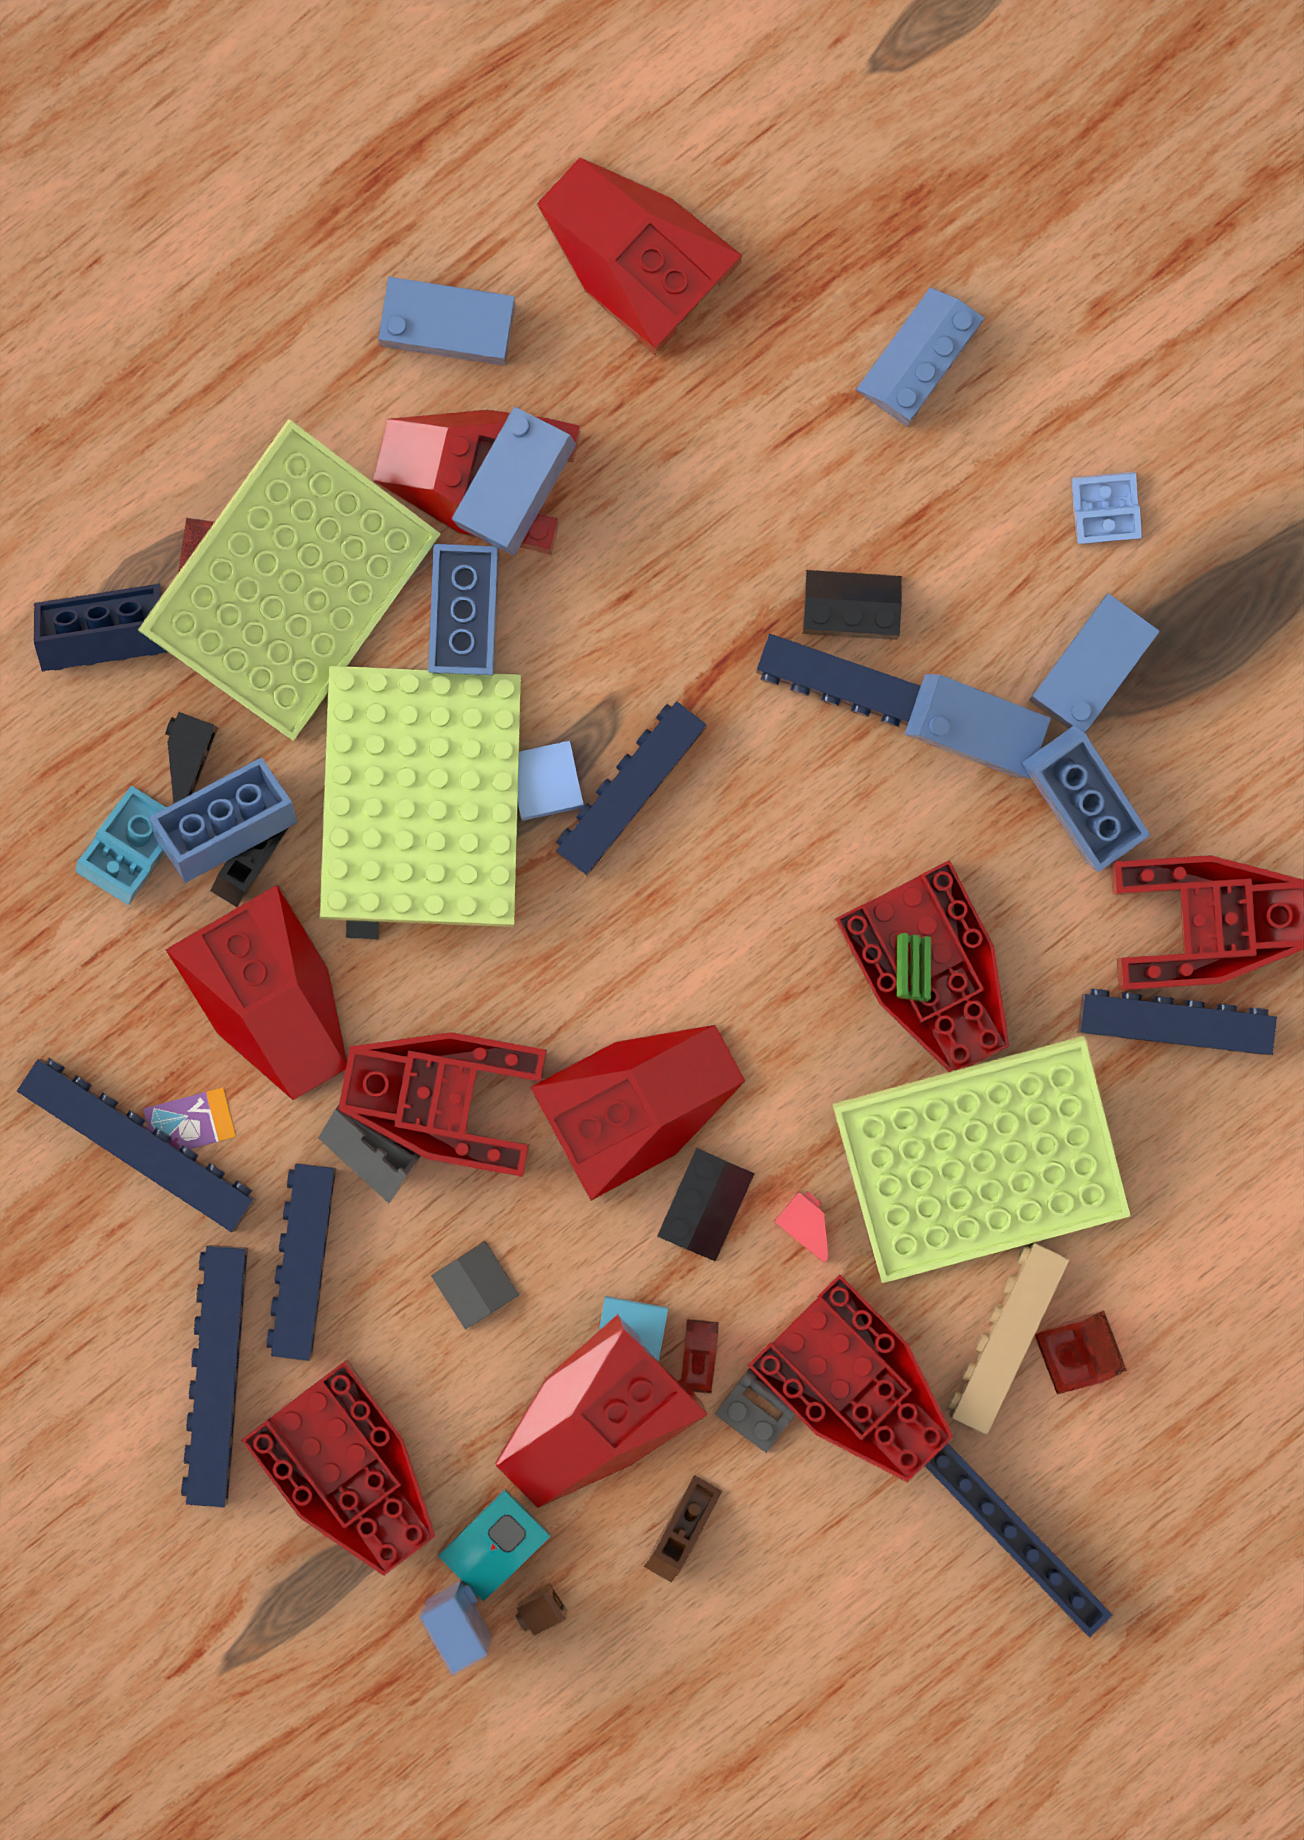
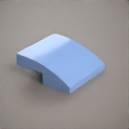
[1071,472,1142,544]
[518,741,584,821]

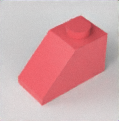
[774,1191,829,1263]

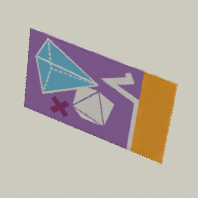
[143,1088,236,1149]

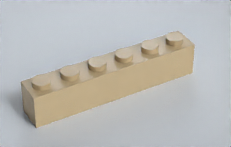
[948,1243,1070,1435]

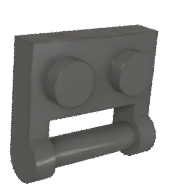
[715,1368,796,1453]

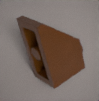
[515,1583,567,1636]

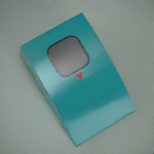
[438,1488,551,1601]

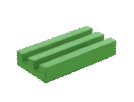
[897,933,931,1002]

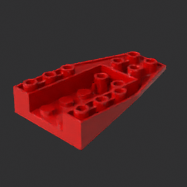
[537,157,742,355]
[834,860,1010,1072]
[165,885,347,1100]
[530,1025,745,1201]
[748,1274,954,1483]
[495,1314,708,1508]
[241,1359,436,1576]

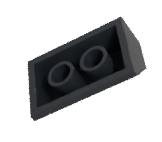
[802,570,902,640]
[657,1147,755,1261]

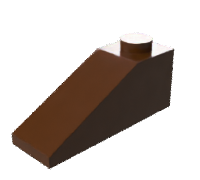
[644,1475,722,1583]

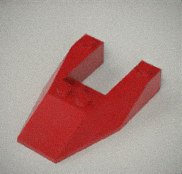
[373,410,580,555]
[1110,855,1304,991]
[338,1032,547,1177]

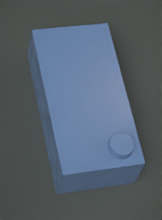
[378,277,516,366]
[452,406,576,556]
[428,544,499,676]
[1029,593,1159,733]
[904,674,1051,779]
[1022,726,1151,872]
[149,757,298,883]
[420,1580,492,1675]

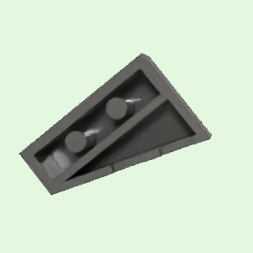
[318,1105,421,1203]

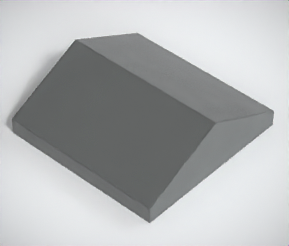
[431,1241,519,1330]

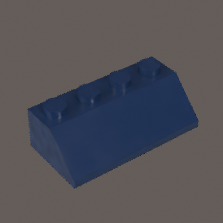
[34,584,168,672]

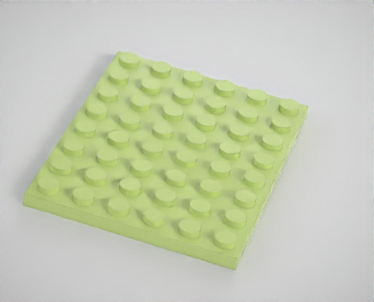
[138,420,441,741]
[320,666,521,927]
[833,1036,1130,1283]

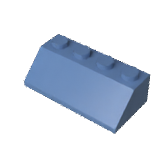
[856,287,984,427]

